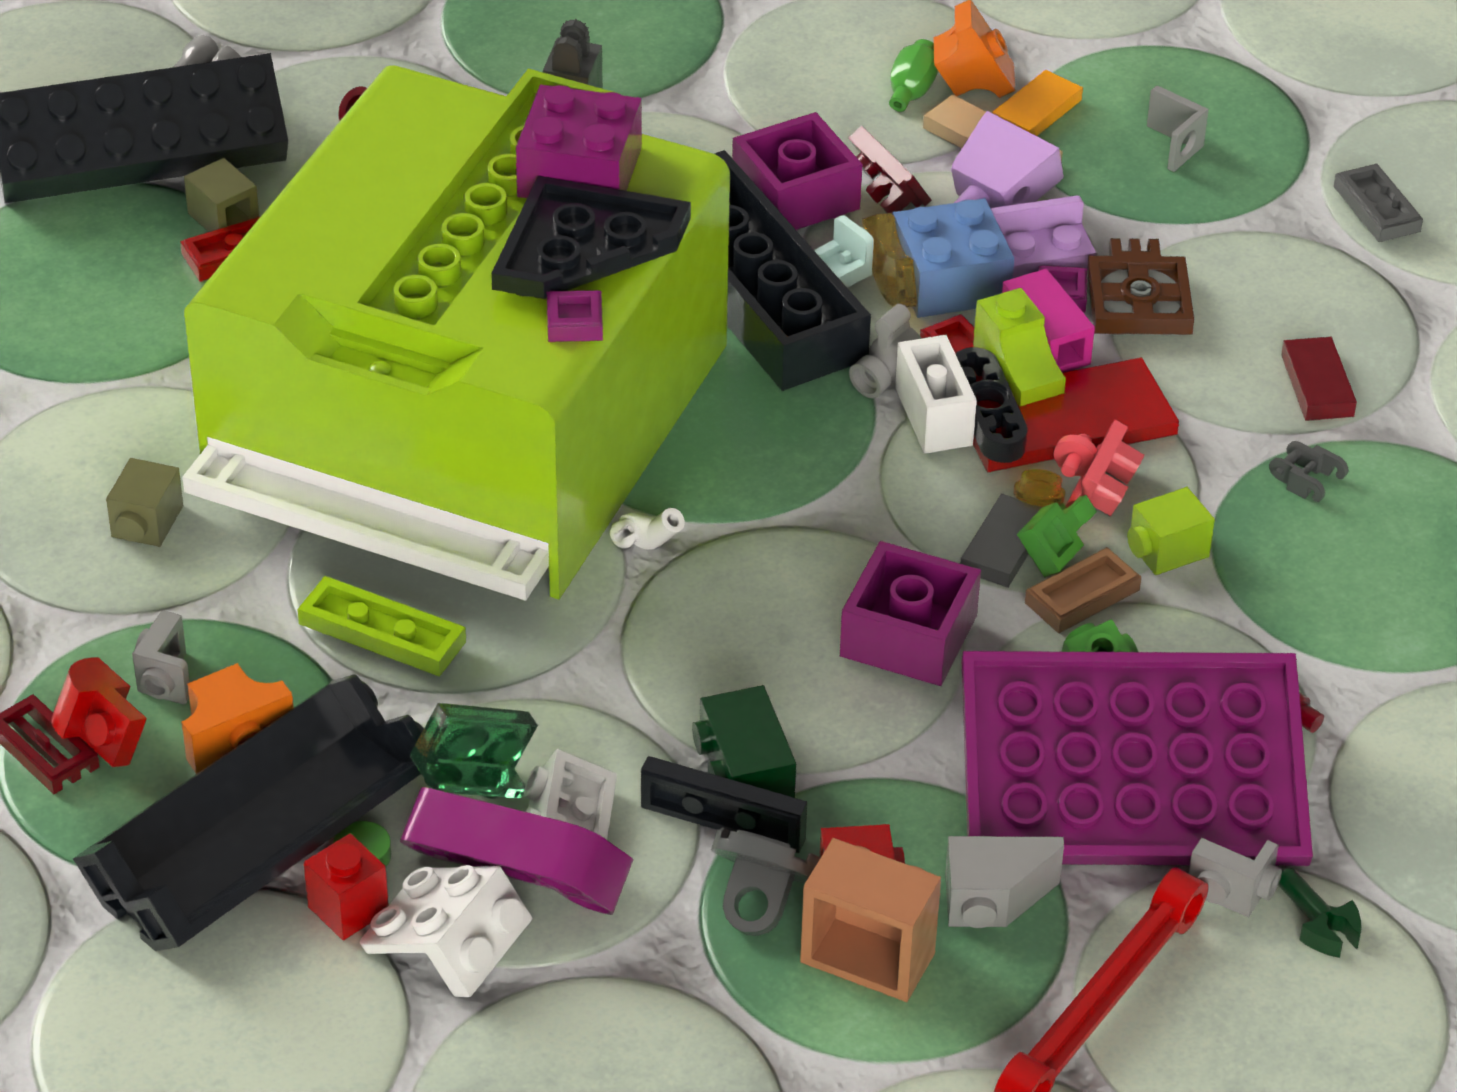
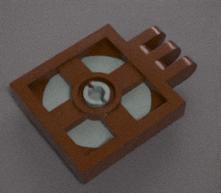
[1087,238,1194,335]

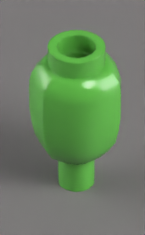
[889,39,939,112]

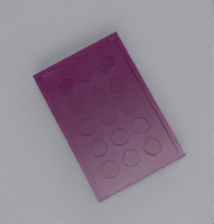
[961,651,1313,866]

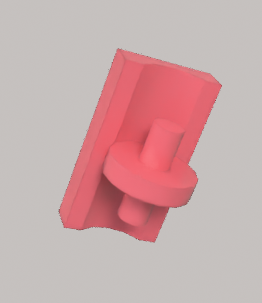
[1053,420,1145,516]

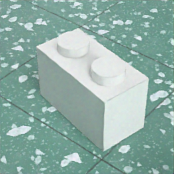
[895,335,977,454]

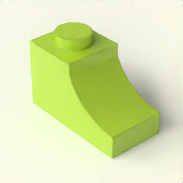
[973,288,1066,407]

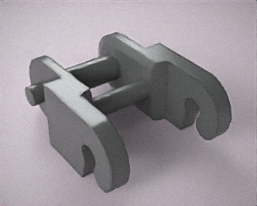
[1269,441,1349,502]

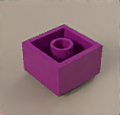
[516,85,642,198]
[732,112,862,230]
[839,541,981,686]

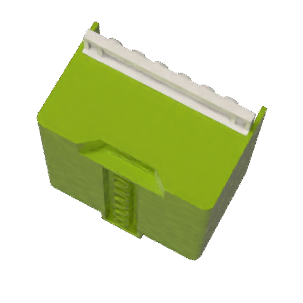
[182,65,730,601]

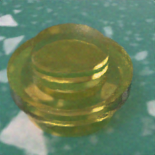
[1013,469,1066,507]

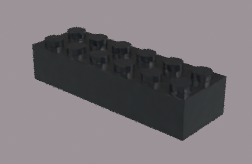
[0,53,288,204]
[714,150,871,391]

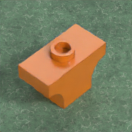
[933,0,1015,98]
[182,663,294,774]

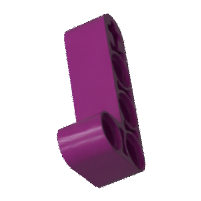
[400,787,634,915]

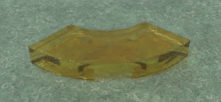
[862,213,917,307]

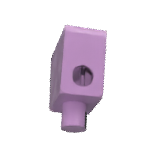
[951,111,1064,209]

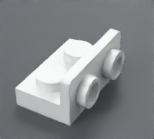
[524,749,617,840]

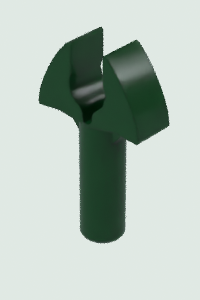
[1278,867,1362,958]

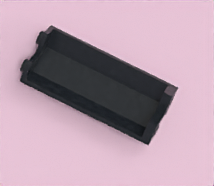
[73,674,439,951]

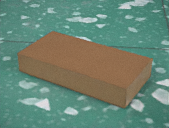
[1025,547,1141,633]

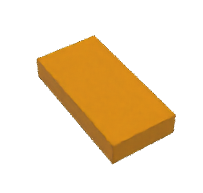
[992,70,1083,136]

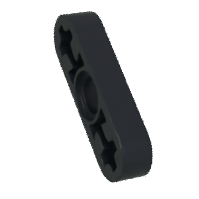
[956,347,1028,463]

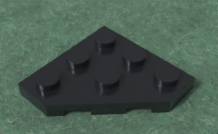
[491,175,691,299]

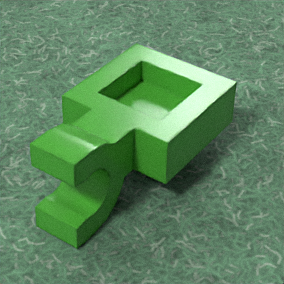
[1017,495,1097,578]

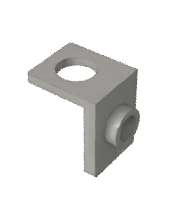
[1147,86,1209,172]

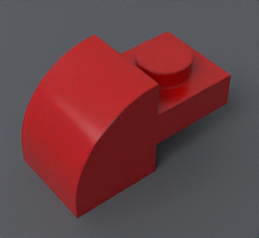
[51,657,147,767]

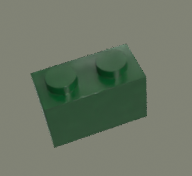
[692,685,796,798]

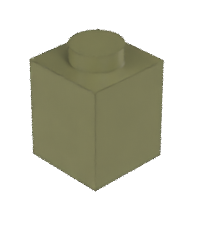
[184,158,259,232]
[106,458,184,547]

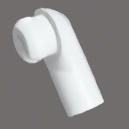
[610,508,685,550]

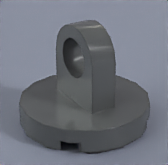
[711,828,820,936]

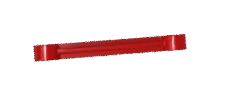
[994,867,1208,1092]

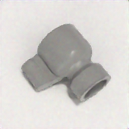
[849,304,922,398]

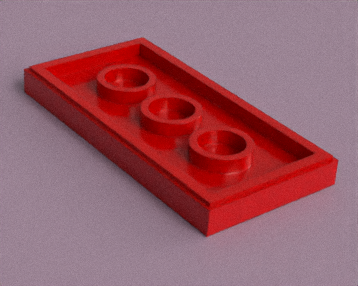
[973,357,1179,473]

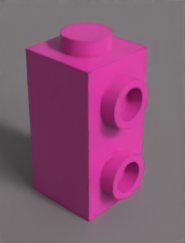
[1002,268,1095,373]

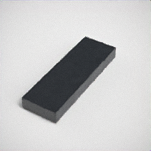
[641,756,807,853]

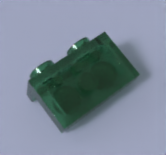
[410,703,538,799]

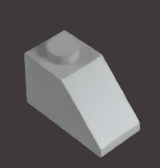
[945,836,1064,928]

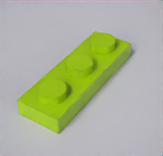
[297,576,466,677]

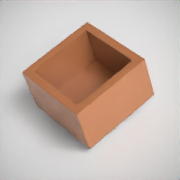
[800,838,941,1002]

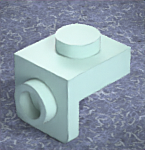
[814,215,874,288]

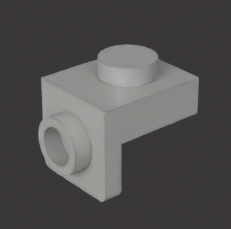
[132,610,190,705]
[1189,838,1282,918]

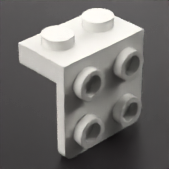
[360,865,533,997]

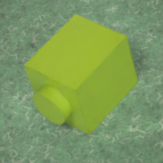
[1127,486,1215,576]

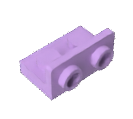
[991,195,1097,278]

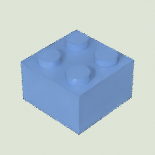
[890,198,1015,318]

